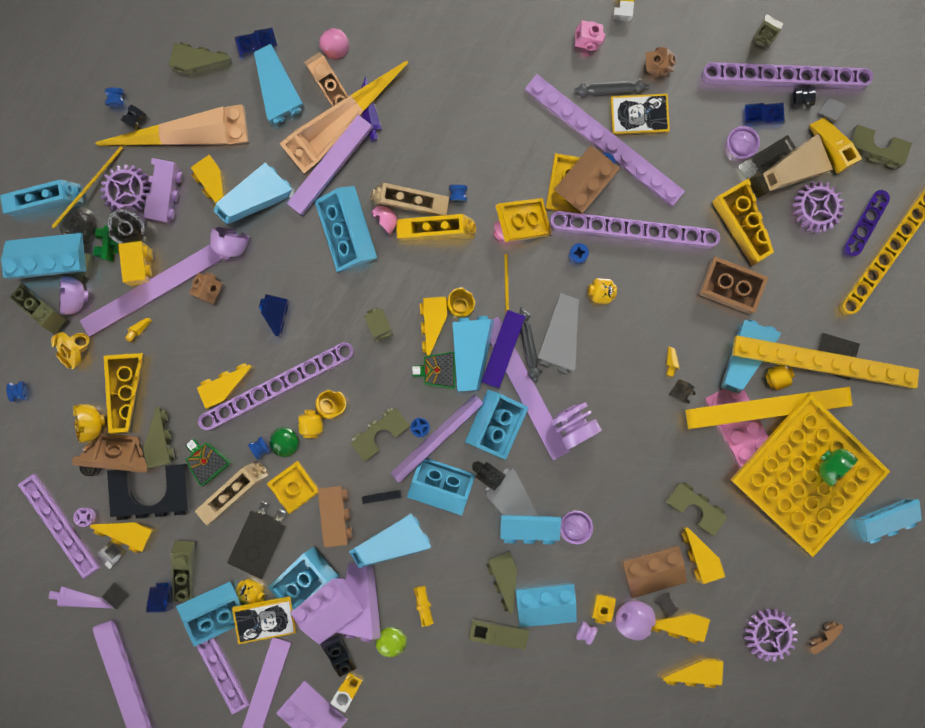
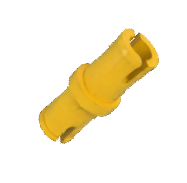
[413,586,434,627]

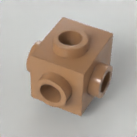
[645,47,676,76]
[189,272,222,304]

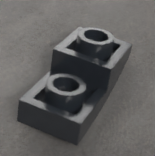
[320,635,357,677]

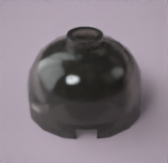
[59,206,99,244]
[107,206,147,244]

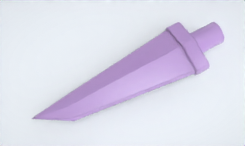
[49,587,116,609]

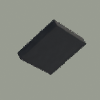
[362,490,403,504]

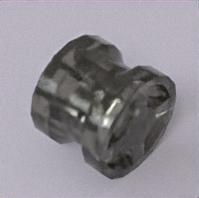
[79,466,102,477]

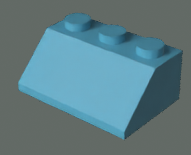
[465,390,529,460]
[407,458,476,516]
[855,498,922,544]
[500,515,561,544]
[176,582,241,647]
[515,583,577,628]

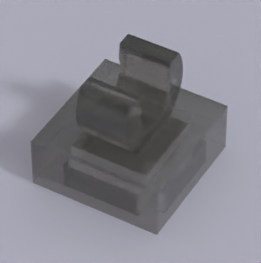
[669,379,696,404]
[102,582,130,609]

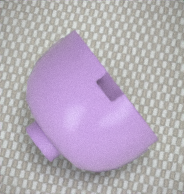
[210,227,249,260]
[59,276,88,315]
[615,600,655,641]

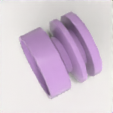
[551,402,602,450]

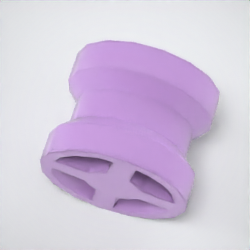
[73,507,96,527]
[576,621,598,645]

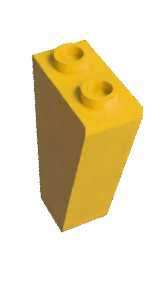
[397,214,476,241]

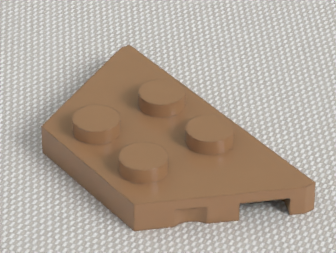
[72,433,148,473]

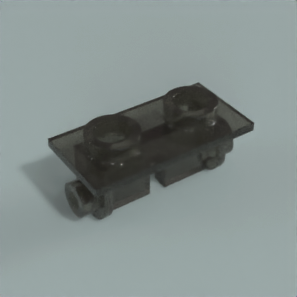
[472,461,506,491]

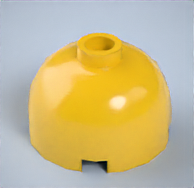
[73,404,105,443]

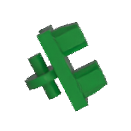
[93,225,125,262]

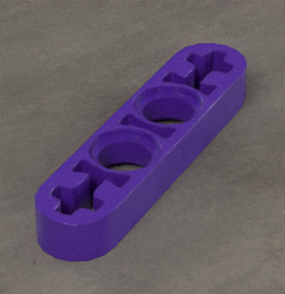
[843,190,890,257]

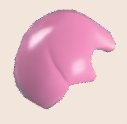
[319,28,349,59]
[371,206,398,234]

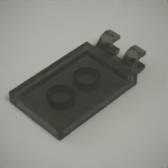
[227,500,287,579]

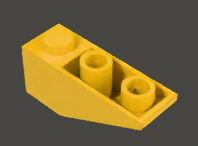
[809,117,862,174]
[191,155,225,208]
[420,297,447,356]
[197,363,253,410]
[90,522,156,553]
[681,527,725,584]
[651,613,710,644]
[661,658,724,688]

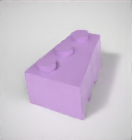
[144,158,183,225]

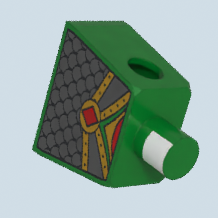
[412,352,455,389]
[185,439,232,487]

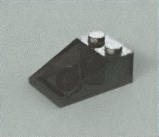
[738,135,796,198]

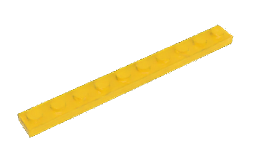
[732,336,919,389]

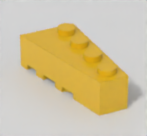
[712,178,774,266]
[104,353,144,434]

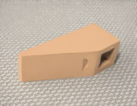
[304,52,348,106]

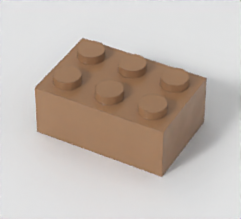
[698,256,769,315]
[318,486,353,548]

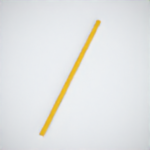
[51,146,124,229]
[504,254,509,315]

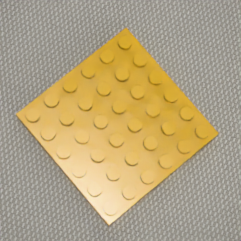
[730,393,890,557]

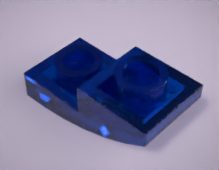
[235,27,277,57]
[745,103,785,124]

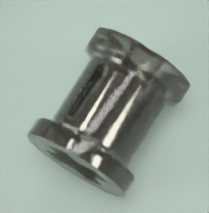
[654,592,680,618]

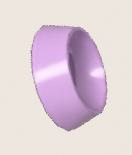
[727,126,760,159]
[560,511,593,545]

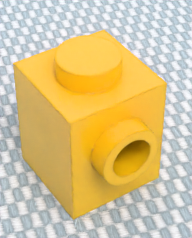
[591,594,616,624]

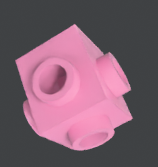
[575,20,605,50]

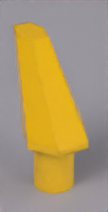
[125,318,152,342]
[666,346,680,377]

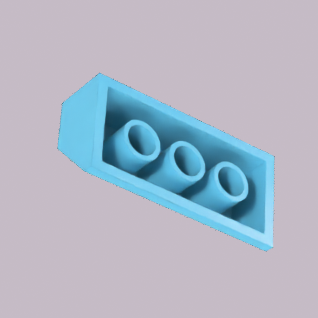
[315,186,377,272]
[1,233,86,279]

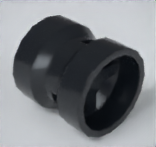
[793,87,816,106]
[121,104,146,130]

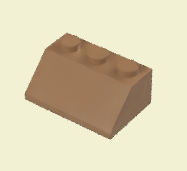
[554,146,620,214]
[621,545,687,598]

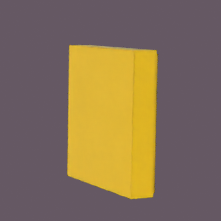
[266,461,318,514]

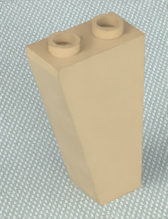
[763,134,832,191]
[370,182,449,216]
[195,461,268,526]

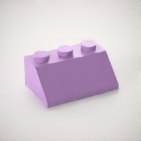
[291,578,363,645]
[276,681,348,728]

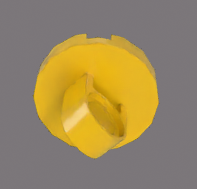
[51,332,89,369]

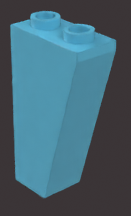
[254,44,304,125]
[214,163,292,225]
[0,180,83,216]
[453,316,494,392]
[721,320,781,394]
[349,514,431,568]

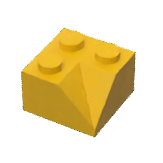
[118,241,153,287]

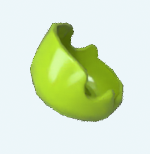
[375,628,407,657]

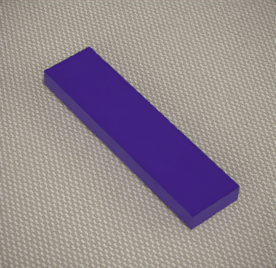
[481,310,526,389]

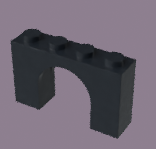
[107,464,191,520]

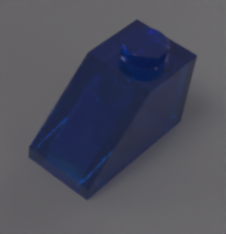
[259,294,290,338]
[146,582,173,612]

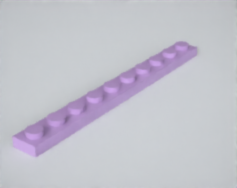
[525,74,685,207]

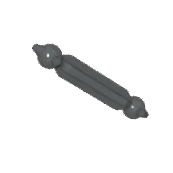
[574,79,650,98]
[519,307,542,382]

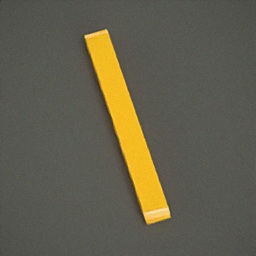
[839,186,925,316]
[685,387,853,429]

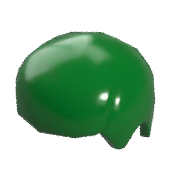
[269,427,299,458]

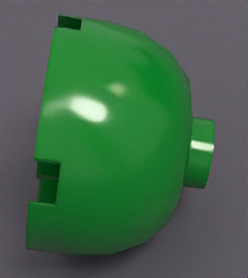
[819,449,858,487]

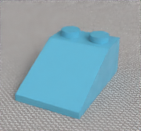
[268,547,339,610]

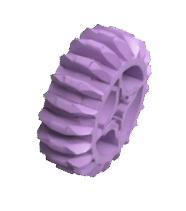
[100,164,151,216]
[792,181,845,233]
[744,609,798,662]

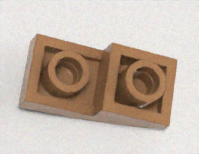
[807,621,844,655]

